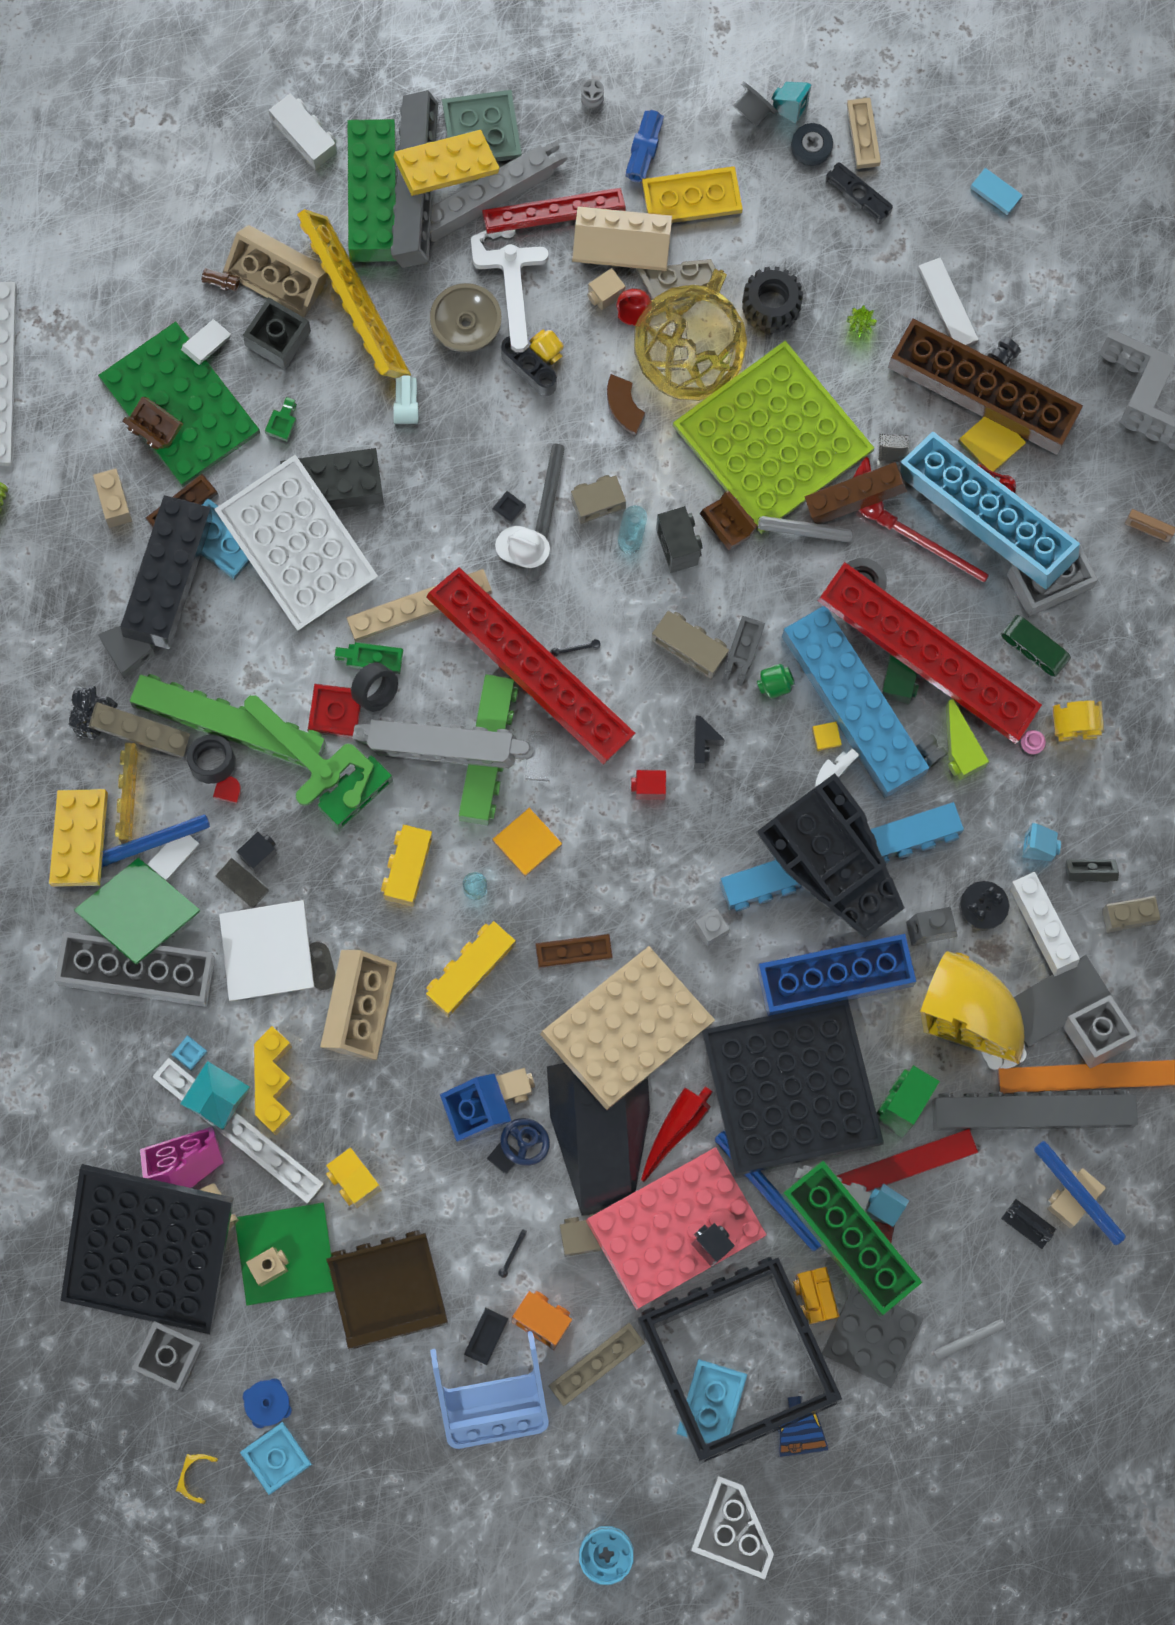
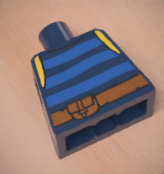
[777,1396,828,1457]

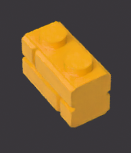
[792,1267,839,1325]

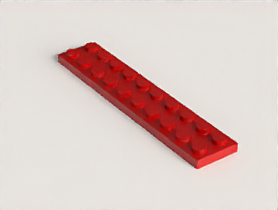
[817,562,1042,744]
[426,567,636,765]

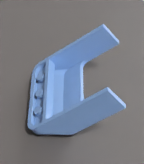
[430,1331,549,1449]

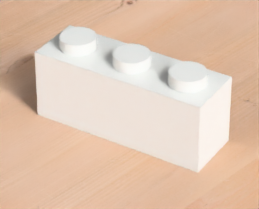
[269,93,337,170]

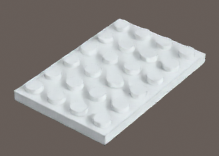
[214,455,378,631]

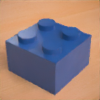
[440,1073,512,1142]

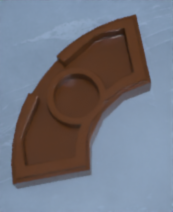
[607,374,645,436]

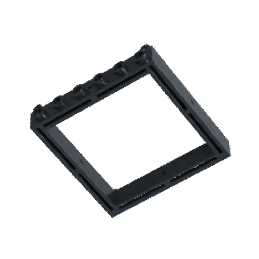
[637,1257,842,1465]

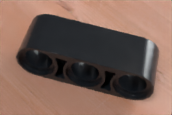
[501,336,557,396]

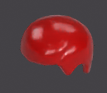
[616,288,652,326]

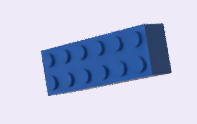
[757,934,917,1016]

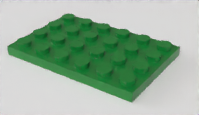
[98,321,260,487]

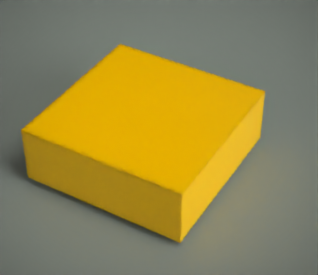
[812,722,842,751]

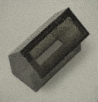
[877,433,909,462]

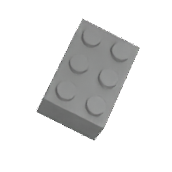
[1007,538,1098,617]

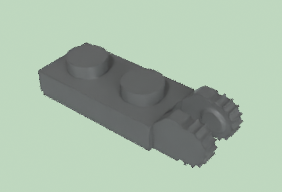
[722,615,765,686]

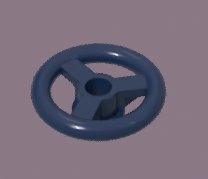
[500,1118,550,1166]

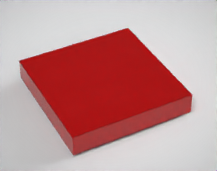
[307,684,361,738]

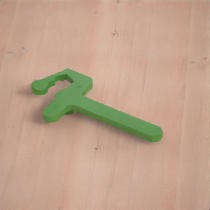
[244,695,374,808]

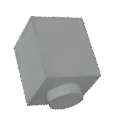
[694,908,730,947]

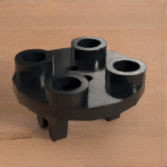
[959,881,1010,931]

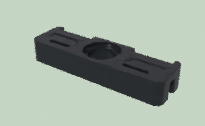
[825,162,893,224]

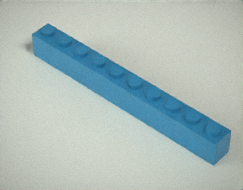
[719,802,964,912]

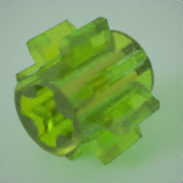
[846,305,877,337]

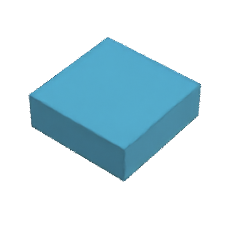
[171,1035,207,1071]

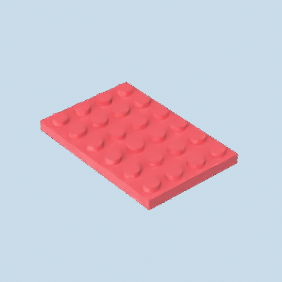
[586,1147,767,1310]

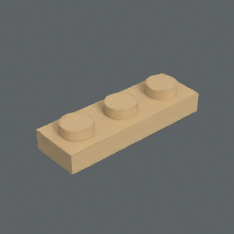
[846,98,881,169]

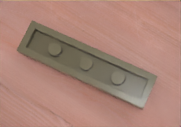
[89,703,190,758]
[548,1323,645,1407]

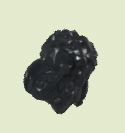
[68,685,118,739]

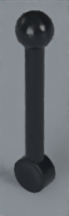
[550,639,601,657]
[498,1229,527,1278]

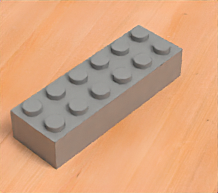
[54,932,215,1007]

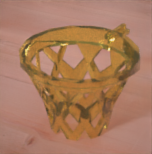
[634,269,747,401]

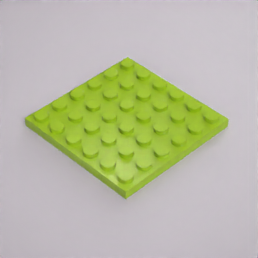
[672,341,875,535]

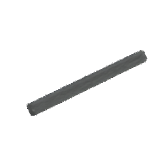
[527,444,565,581]

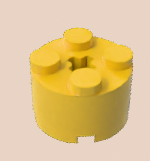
[1052,700,1104,742]

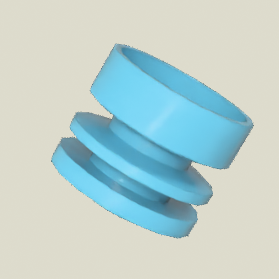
[579,1526,633,1585]

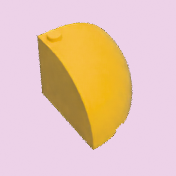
[920,951,1025,1064]

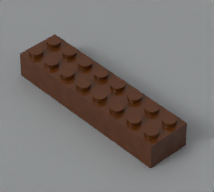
[888,318,1083,455]

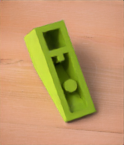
[946,699,989,781]

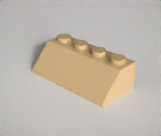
[572,207,672,271]
[223,225,328,318]
[320,950,397,1060]

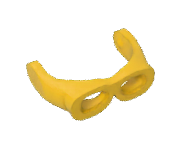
[176,1454,218,1504]

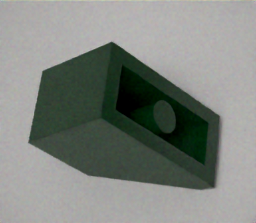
[881,654,919,704]

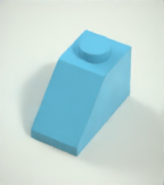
[1022,823,1061,862]

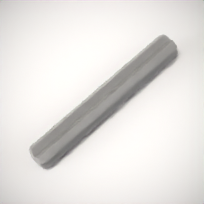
[758,516,852,542]

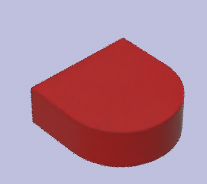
[213,776,241,804]

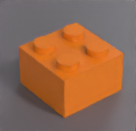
[511,1291,572,1350]

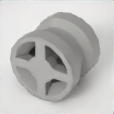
[581,79,604,109]

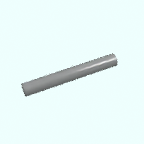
[933,1319,1006,1361]

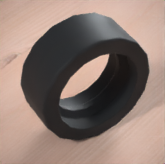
[351,662,398,712]
[187,735,236,784]

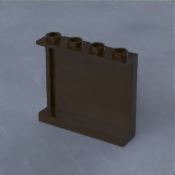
[326,1230,448,1350]

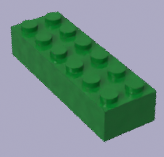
[347,119,396,262]
[781,1161,923,1317]

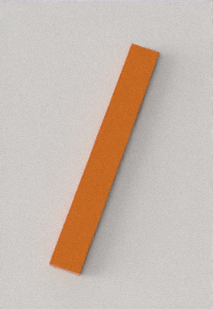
[997,1060,1175,1094]

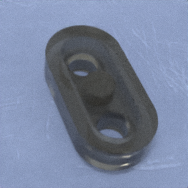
[309,942,336,992]

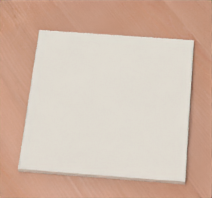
[219,900,314,1001]

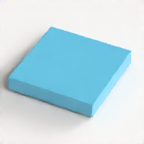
[240,1422,312,1495]

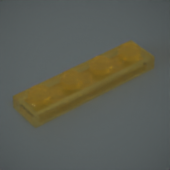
[115,743,138,844]

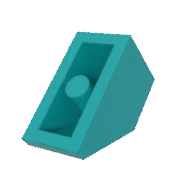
[771,81,812,124]

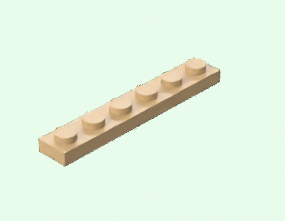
[346,569,492,642]

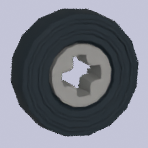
[791,123,833,166]

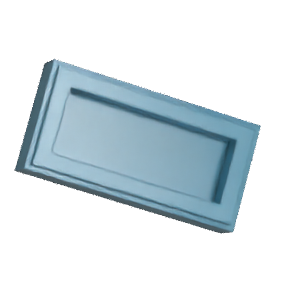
[970,168,1023,215]

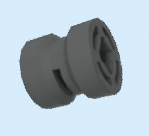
[916,734,948,768]

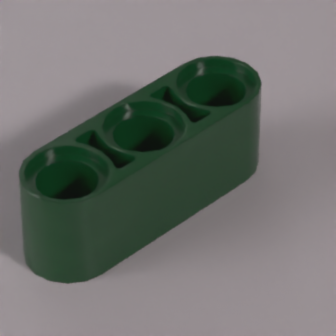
[1001,615,1071,677]

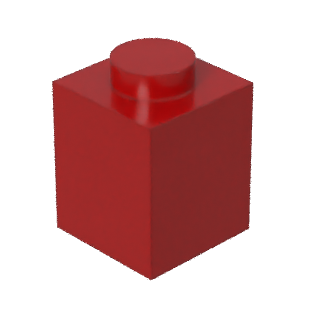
[631,770,666,800]

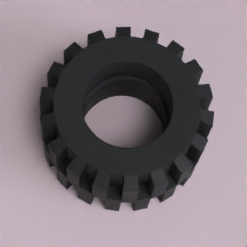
[742,266,803,333]

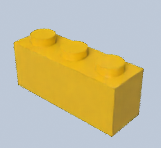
[381,824,433,907]

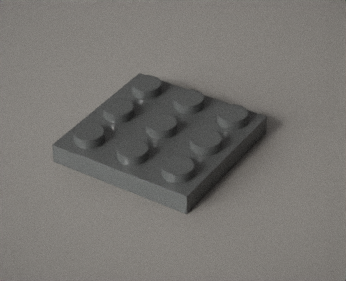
[822,1285,923,1388]

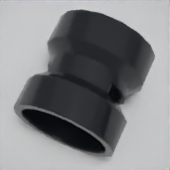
[988,336,1021,367]

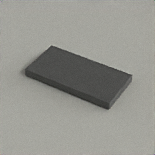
[1014,955,1112,1048]

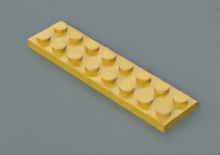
[297,209,411,378]

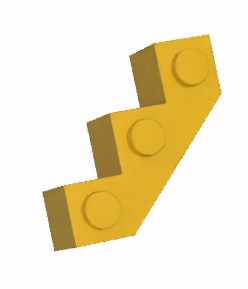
[254,1026,293,1136]

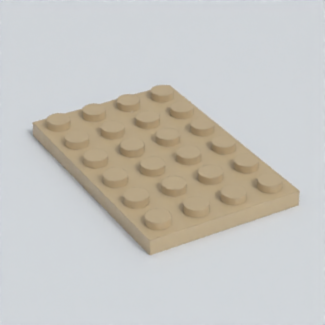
[540,946,715,1110]

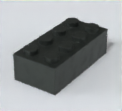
[280,448,384,510]

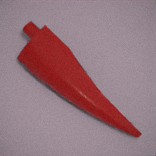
[641,1086,713,1182]

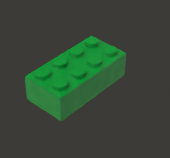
[876,1065,940,1137]

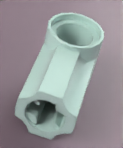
[394,376,418,424]

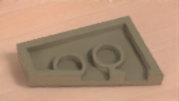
[637,259,721,308]

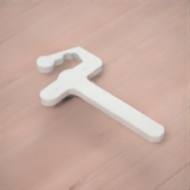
[471,229,548,352]

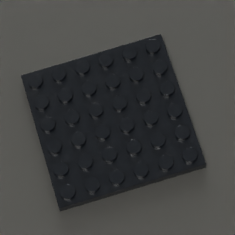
[702,999,884,1176]
[60,1164,234,1334]

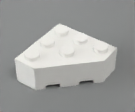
[690,1476,774,1579]

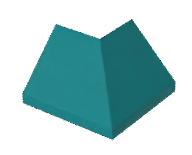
[180,1061,250,1130]

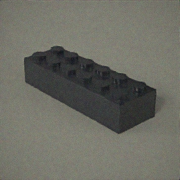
[120,495,212,649]

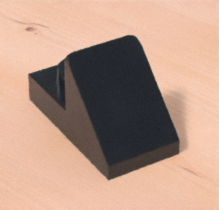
[694,715,725,769]

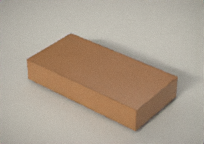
[1125,509,1175,543]

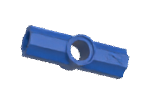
[625,110,664,183]

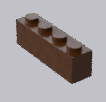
[804,462,907,524]

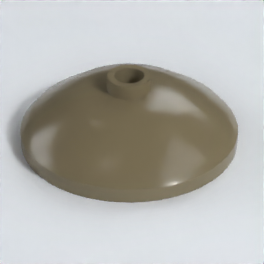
[430,283,502,352]

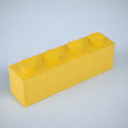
[426,921,516,1018]

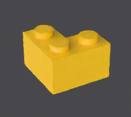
[326,1147,382,1208]

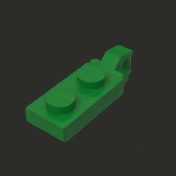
[334,642,404,674]

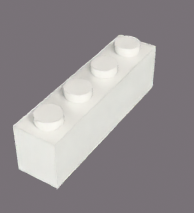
[1010,872,1080,977]

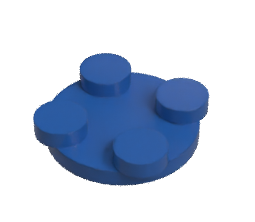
[243,1378,292,1428]

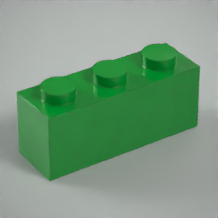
[318,755,393,831]

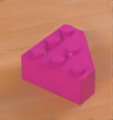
[140,1126,223,1188]

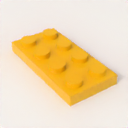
[393,130,500,196]
[642,166,743,223]
[49,789,108,887]

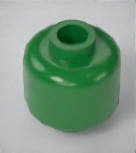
[757,664,795,699]

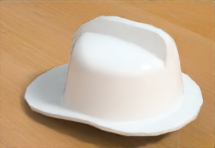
[495,526,550,568]

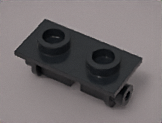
[1001,1199,1057,1249]

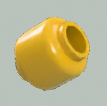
[529,329,564,365]

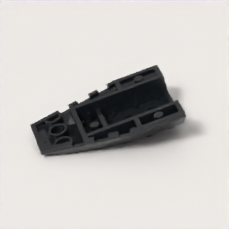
[756,773,905,938]
[547,1063,650,1216]

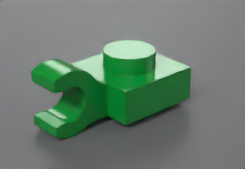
[265,397,297,442]

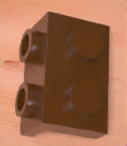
[122,396,183,450]
[700,491,757,550]

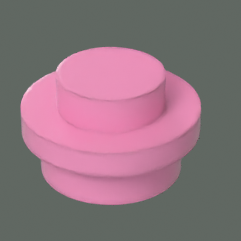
[1021,730,1046,755]

